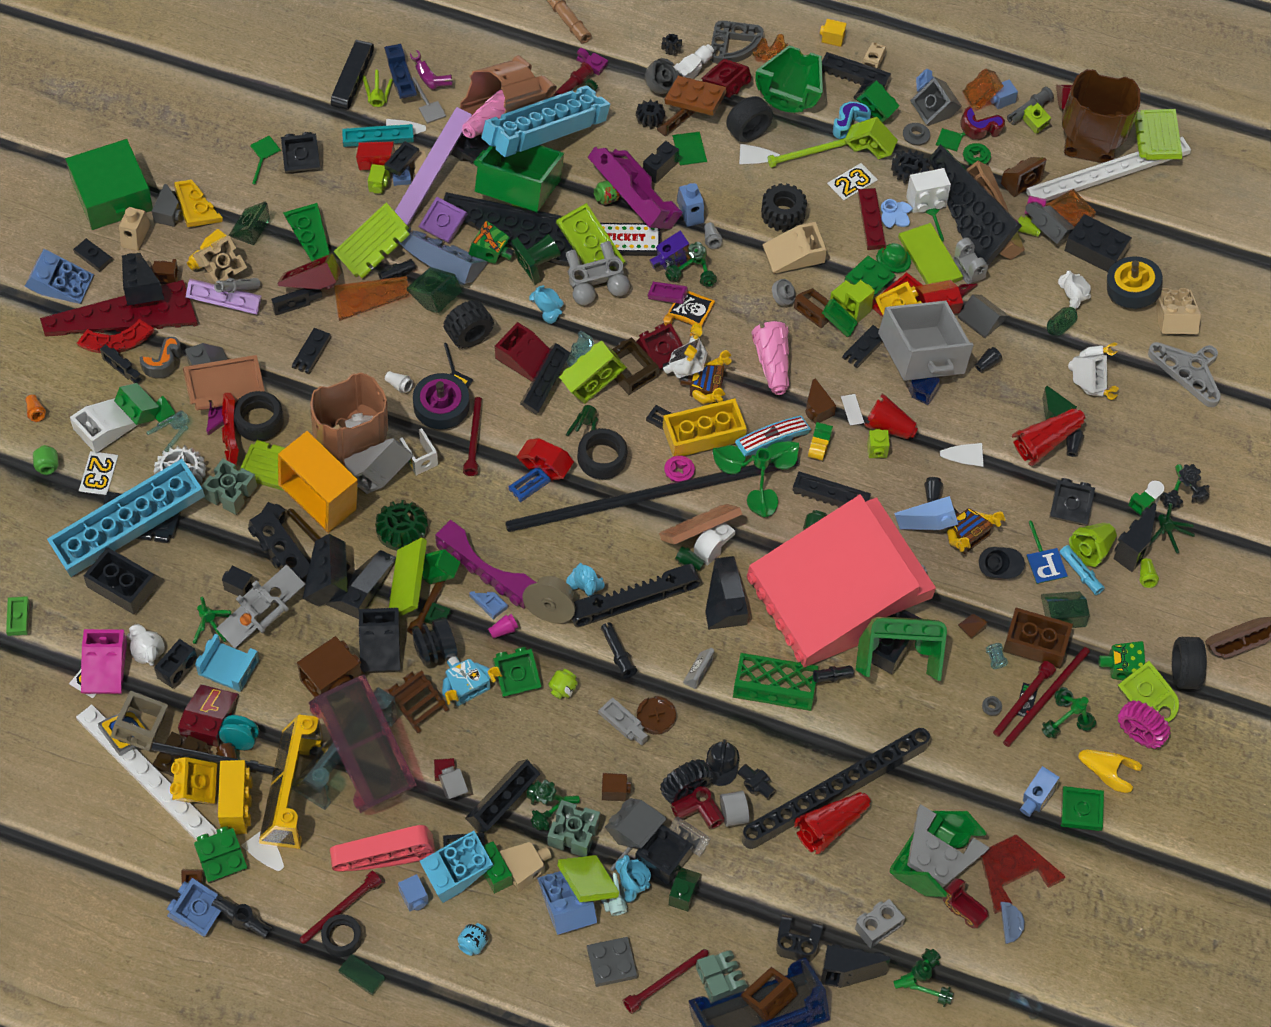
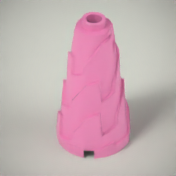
[462,90,505,138]
[752,321,789,395]

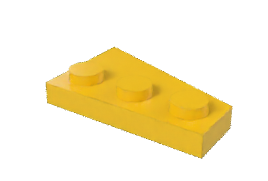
[174,179,223,227]

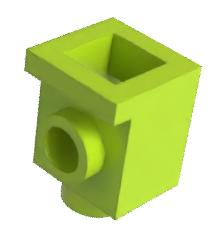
[368,164,391,194]

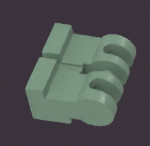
[696,950,748,1004]

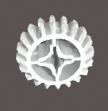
[154,445,206,484]

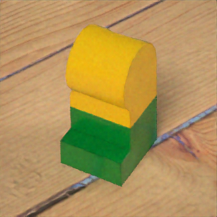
[808,422,833,461]

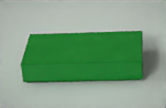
[822,298,858,337]

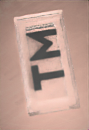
[669,816,711,857]

